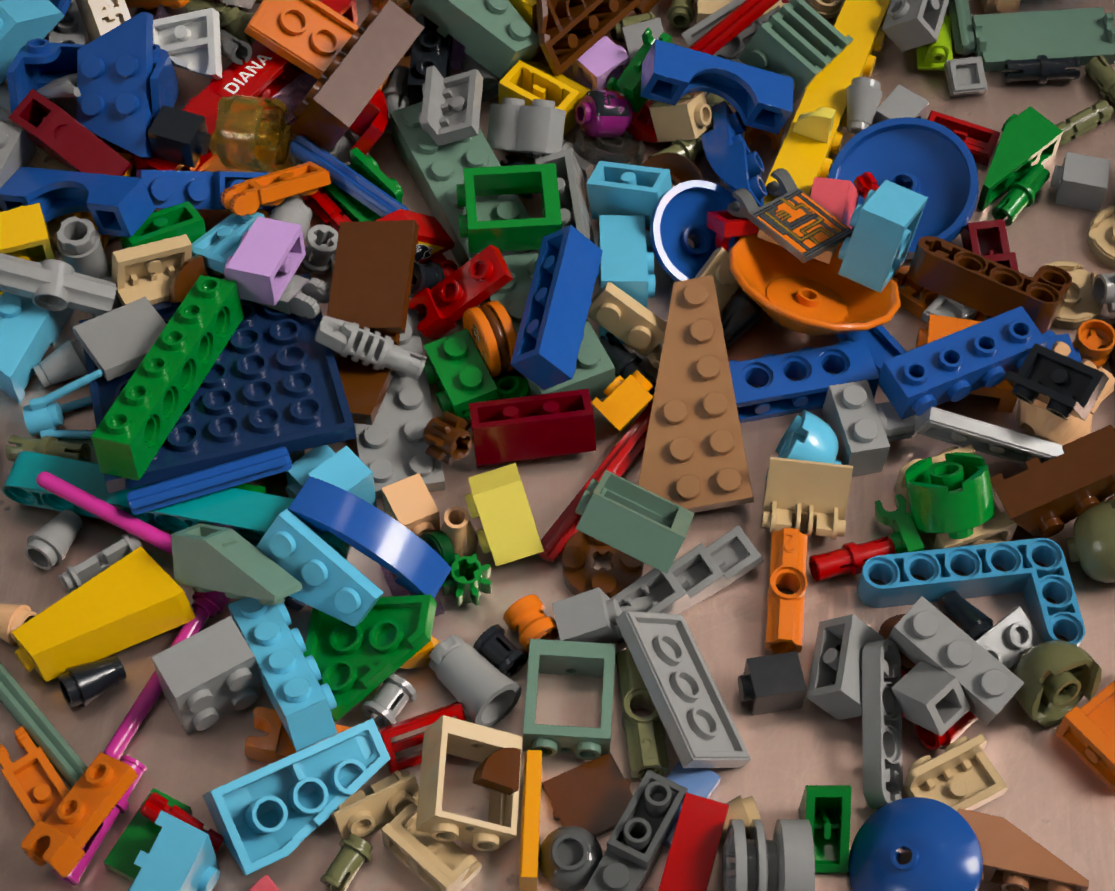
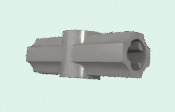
[0,253,117,316]

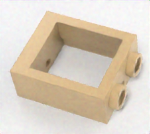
[416,715,522,852]

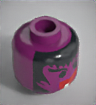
[575,90,632,138]

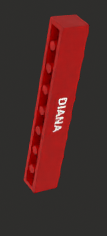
[134,0,358,171]

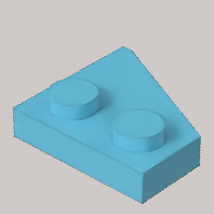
[192,212,265,274]

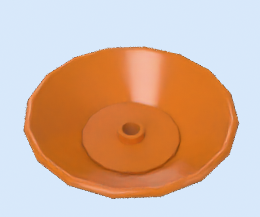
[729,231,901,336]

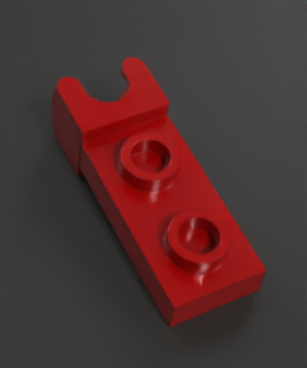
[408,244,513,340]

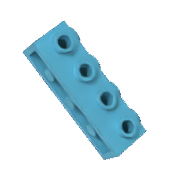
[228,597,338,752]

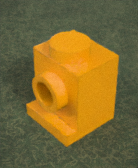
[591,370,654,432]

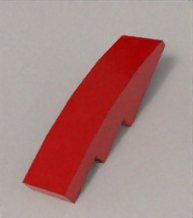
[658,793,729,891]

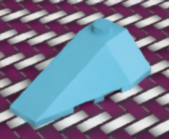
[202,718,391,875]

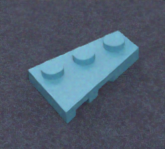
[256,509,384,627]

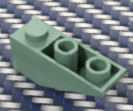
[171,523,302,605]

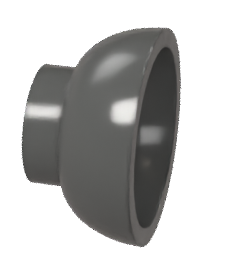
[538,826,603,891]

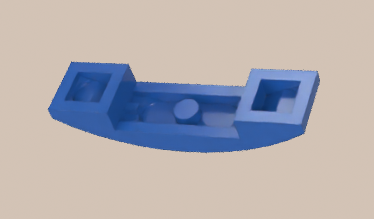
[288,476,452,598]

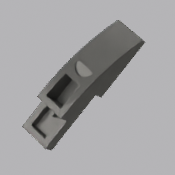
[584,770,688,891]

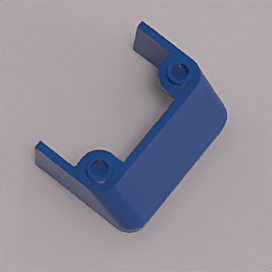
[6,38,179,126]

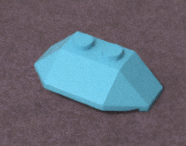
[0,0,65,84]

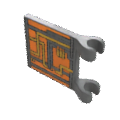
[727,168,853,263]

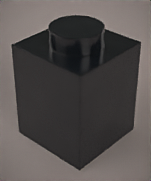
[147,105,211,168]
[738,651,807,716]

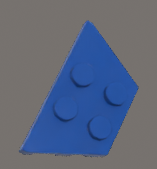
[77,12,153,159]

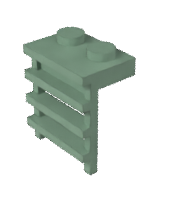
[738,0,854,104]

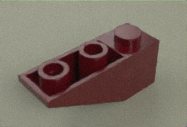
[8,89,132,176]

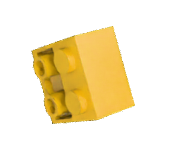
[498,60,591,138]

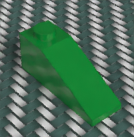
[977,106,1063,211]

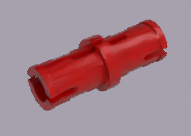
[809,536,896,582]

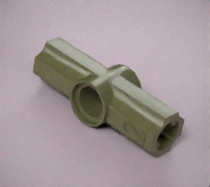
[615,647,669,781]

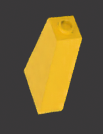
[11,546,196,682]

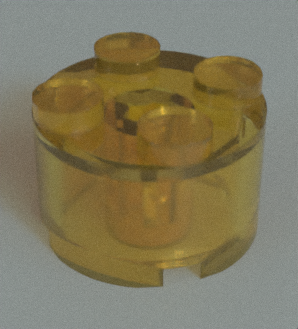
[210,95,292,173]

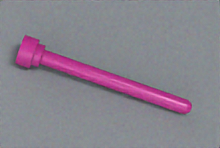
[36,471,172,555]
[103,591,230,760]

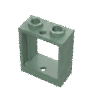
[575,470,695,574]
[523,639,616,760]

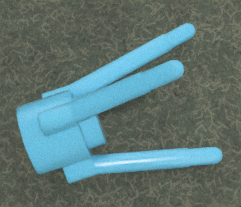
[23,369,104,439]

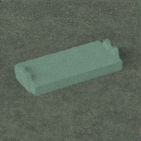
[971,7,1115,72]

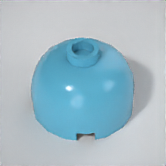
[766,410,841,480]

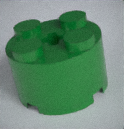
[905,452,996,539]

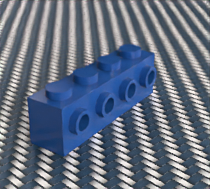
[510,225,603,390]
[878,306,1047,420]

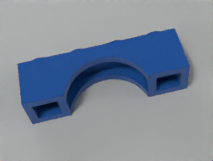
[640,39,793,134]
[0,167,155,237]

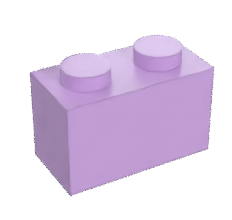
[224,216,306,306]

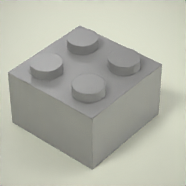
[151,616,264,735]

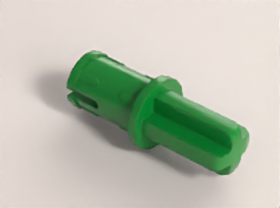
[992,163,1050,226]

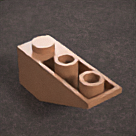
[957,808,1089,891]

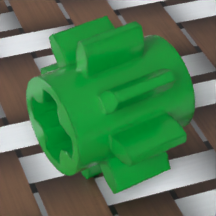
[442,553,492,606]

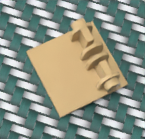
[761,457,853,540]

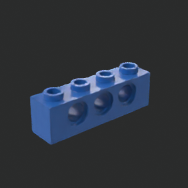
[729,339,879,423]

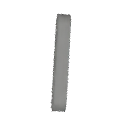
[862,639,903,810]

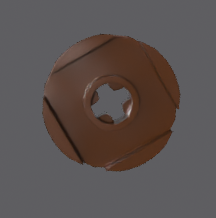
[561,531,644,598]

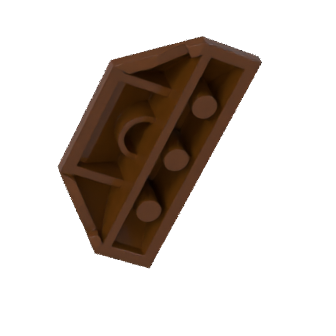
[535,0,641,76]

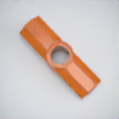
[765,528,808,654]

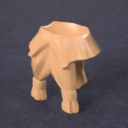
[1016,341,1115,445]

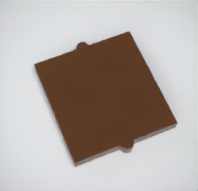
[542,752,633,837]

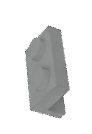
[419,66,483,146]

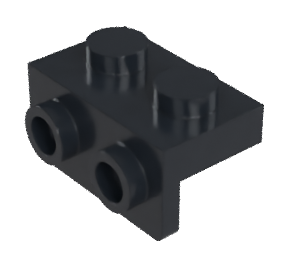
[1004,343,1109,421]

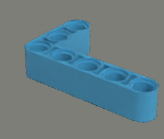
[857,538,1085,646]

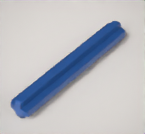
[290,135,409,217]
[127,446,292,515]

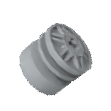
[722,819,815,891]

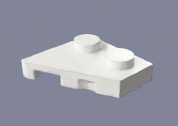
[153,8,222,80]

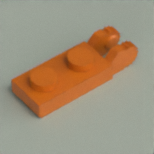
[220,161,331,216]
[0,726,69,825]

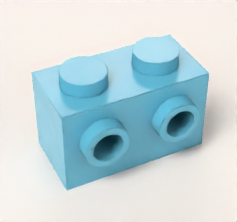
[586,161,672,228]

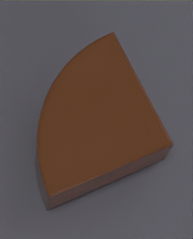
[169,255,207,303]
[472,748,521,795]

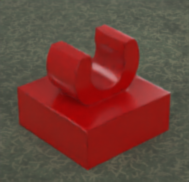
[706,210,758,252]

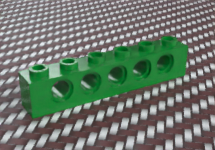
[91,275,244,481]

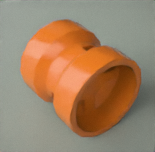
[1072,319,1115,369]
[503,594,559,653]

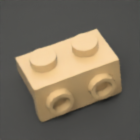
[111,234,192,306]
[903,734,1008,811]

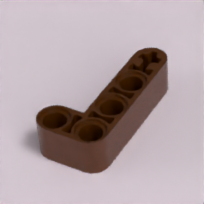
[908,236,1072,334]

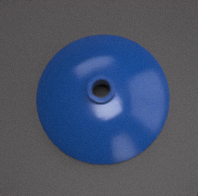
[650,180,739,282]
[848,797,983,891]

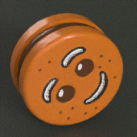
[463,300,517,378]

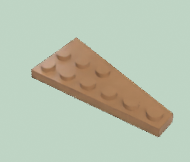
[638,275,754,513]

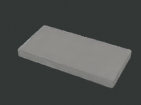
[615,611,751,768]

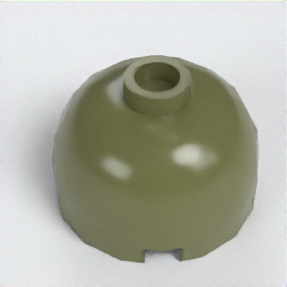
[1066,499,1115,583]
[1014,640,1102,727]

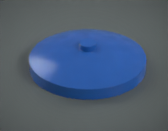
[828,117,979,259]

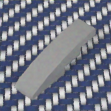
[610,525,764,644]

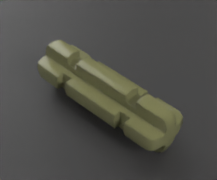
[1056,100,1114,146]

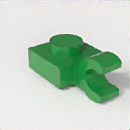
[875,494,925,554]

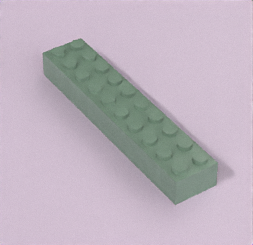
[390,101,615,402]

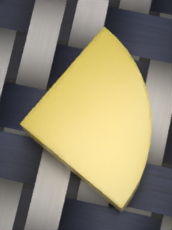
[792,107,836,143]

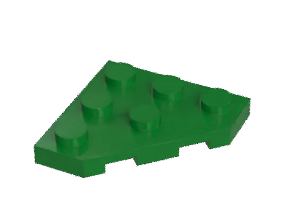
[303,595,437,722]

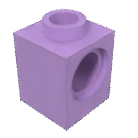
[573,36,630,90]

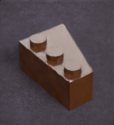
[990,425,1115,538]

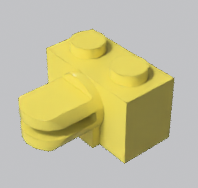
[464,463,544,567]

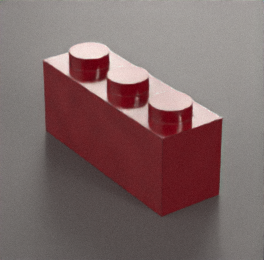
[469,388,596,466]

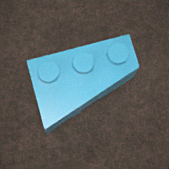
[598,215,655,344]
[0,262,74,404]
[128,810,220,891]

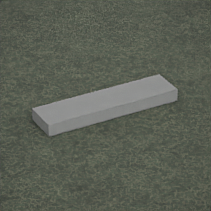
[914,406,1064,465]

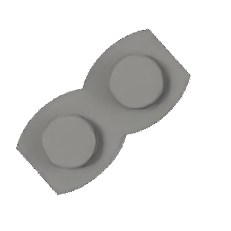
[487,97,566,155]

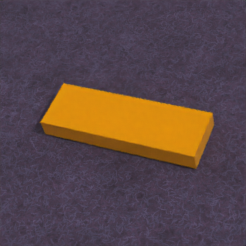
[519,750,542,891]

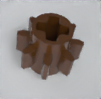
[423,411,473,465]

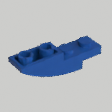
[701,101,767,207]
[137,170,291,211]

